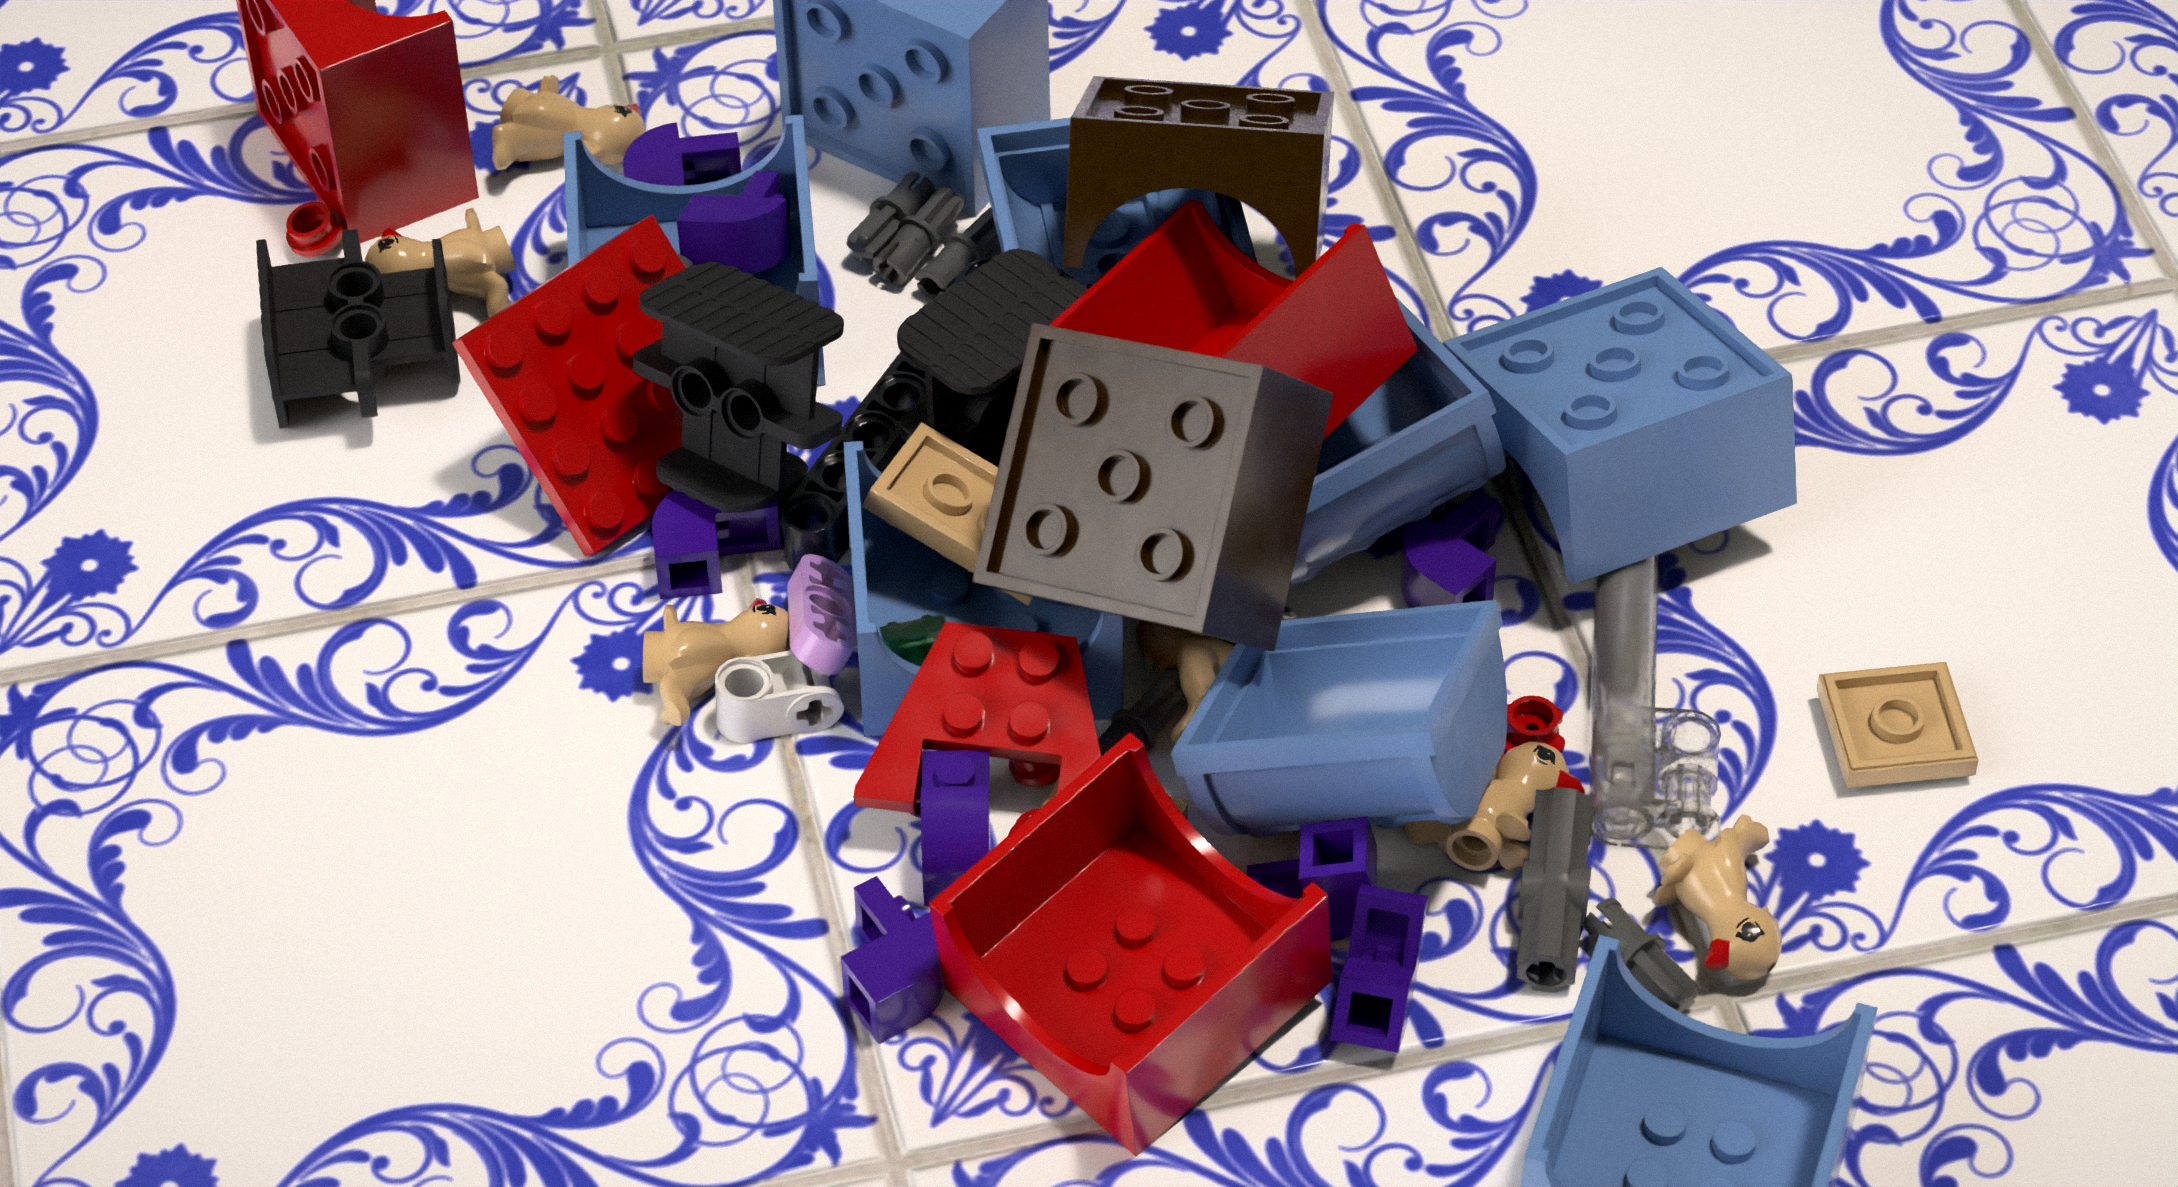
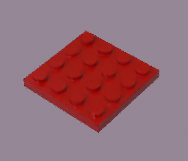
[452,214,686,556]

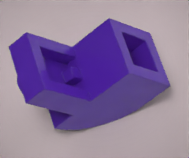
[623,122,742,186]
[676,170,791,274]
[1401,489,1498,608]
[652,490,781,599]
[921,750,991,906]
[1247,817,1378,942]
[841,876,946,1045]
[1330,884,1429,1053]

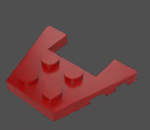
[853,621,1101,813]

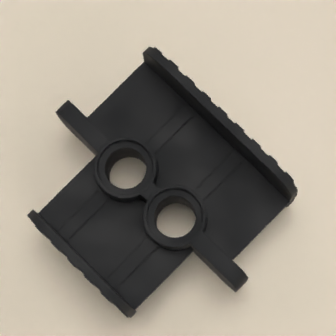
[256,229,461,429]
[897,248,1088,468]
[633,262,844,513]

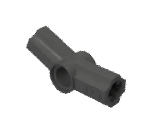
[1516,787,1594,993]

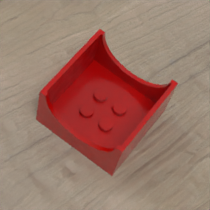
[236,0,479,244]
[1026,199,1418,440]
[929,732,1332,1157]

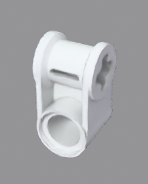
[715,649,844,743]

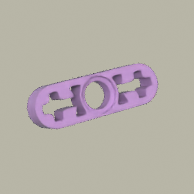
[787,554,857,675]

